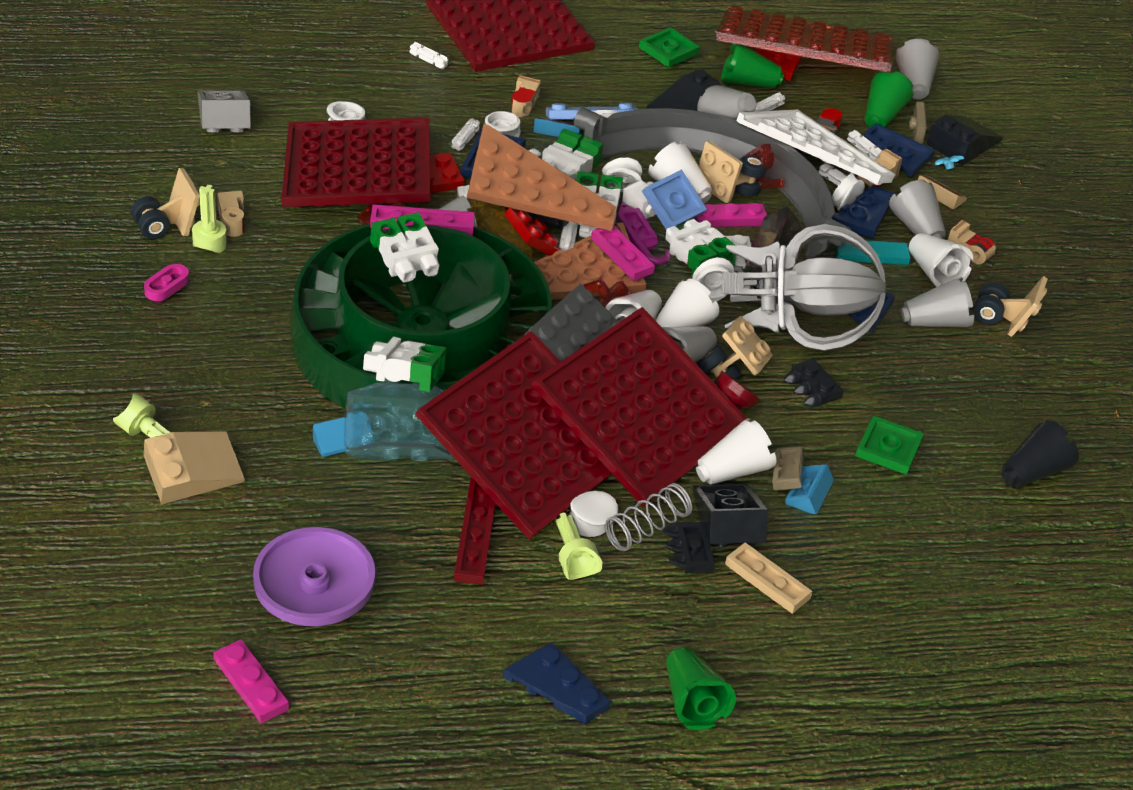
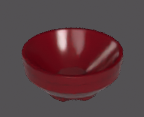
[717,371,760,410]

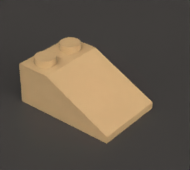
[144,432,245,505]

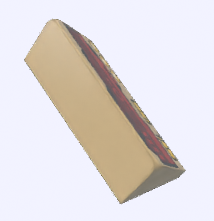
[918,175,967,210]

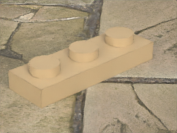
[725,543,812,614]

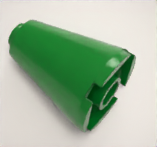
[721,40,784,88]
[865,70,914,128]
[666,647,736,731]

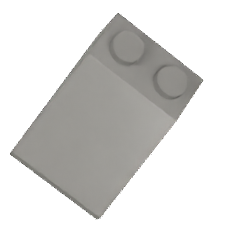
[198,90,250,132]

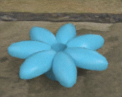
[935,155,964,169]

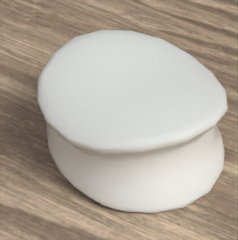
[326,101,366,121]
[485,111,521,137]
[602,158,642,192]
[832,173,864,212]
[692,257,735,302]
[568,491,618,537]

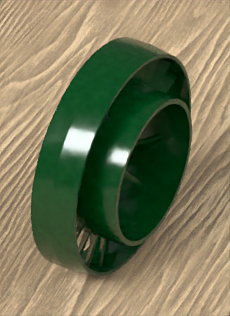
[290,224,552,427]

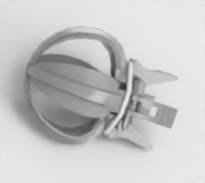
[722,224,886,351]

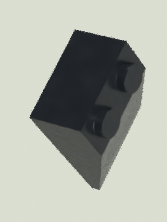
[647,69,723,111]
[927,115,1003,166]
[693,483,768,547]

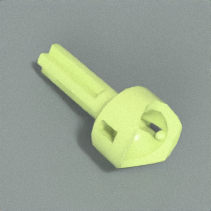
[192,185,227,253]
[113,393,171,438]
[555,512,602,580]

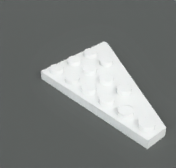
[737,109,895,185]

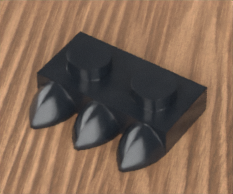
[783,358,844,407]
[662,522,715,574]

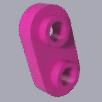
[144,264,189,302]

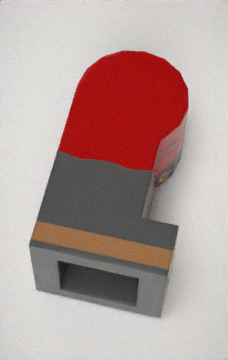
[816,108,843,135]

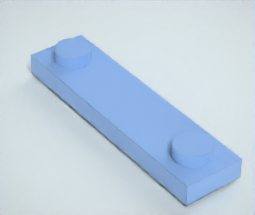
[546,103,639,119]

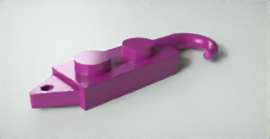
[616,202,671,265]

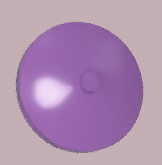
[253,527,375,626]

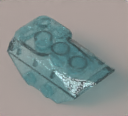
[344,381,456,461]

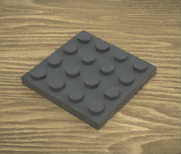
[523,283,619,362]

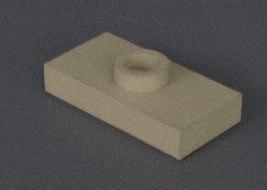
[909,102,927,144]
[772,446,804,490]

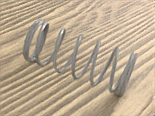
[605,483,692,552]

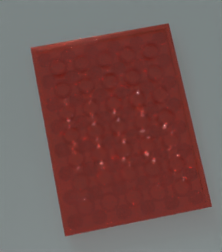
[715,5,893,73]

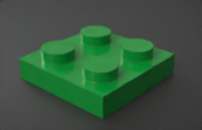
[639,27,700,68]
[855,416,924,475]

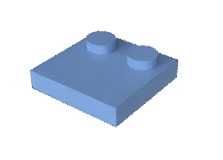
[642,169,707,230]

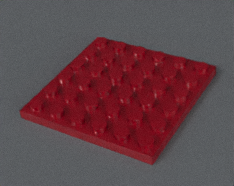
[425,0,595,72]
[281,117,430,208]
[531,307,747,507]
[415,331,613,540]

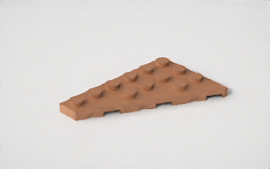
[467,124,616,231]
[509,222,646,300]

